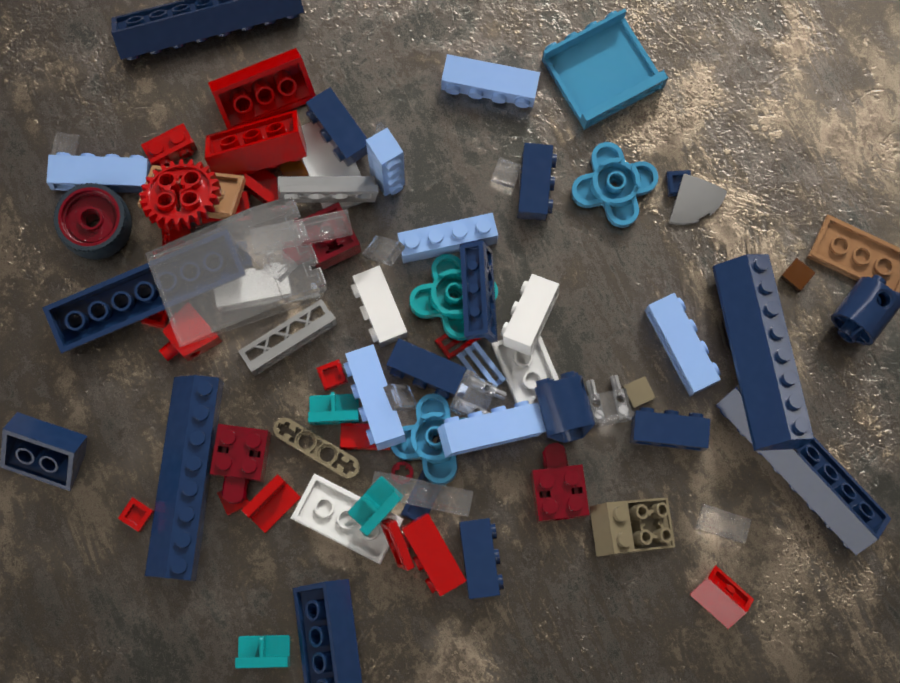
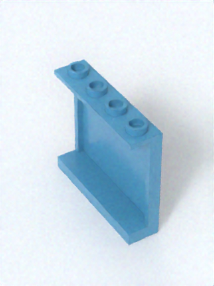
[542,9,668,130]

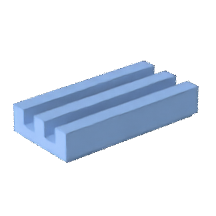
[456,341,506,395]

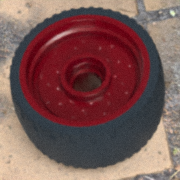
[53,183,132,260]

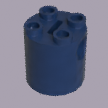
[831,275,900,346]
[534,371,596,443]

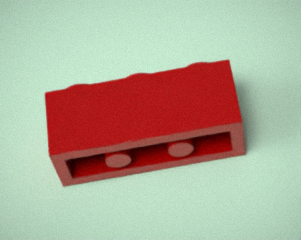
[401,513,467,597]

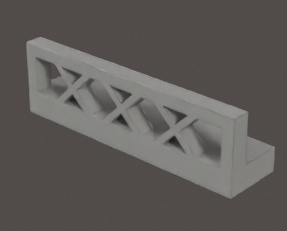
[277,176,378,203]
[238,299,337,377]

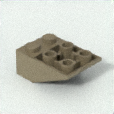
[589,497,675,557]

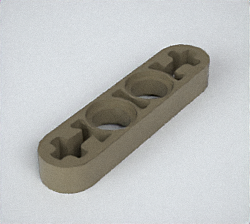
[273,418,360,479]

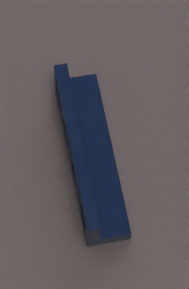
[460,240,498,343]

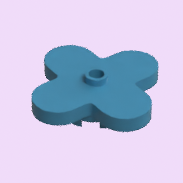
[571,142,658,228]
[391,393,468,485]

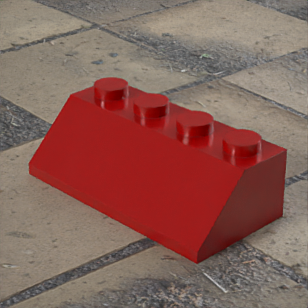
[208,48,316,129]
[205,110,307,175]

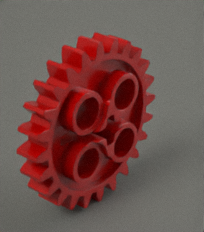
[139,159,222,231]

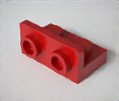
[141,123,198,167]

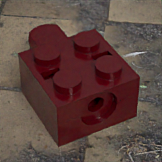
[282,202,361,272]
[210,424,272,504]
[530,443,590,523]

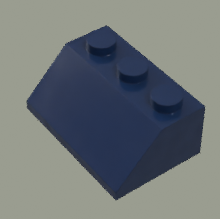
[0,412,87,491]

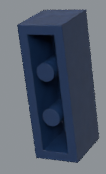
[306,87,367,167]
[517,143,557,221]
[386,338,467,400]
[630,407,711,452]
[459,518,504,600]

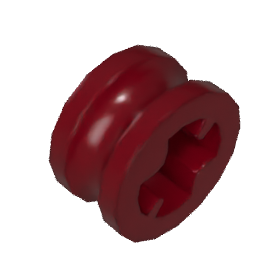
[391,461,414,485]

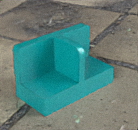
[308,392,360,426]
[348,476,404,536]
[235,635,290,668]

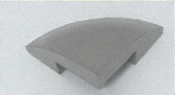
[669,174,727,225]

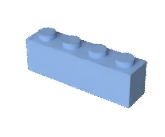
[441,54,540,108]
[366,127,405,196]
[46,152,150,193]
[397,213,498,264]
[645,293,721,396]
[343,344,406,451]
[437,401,546,458]

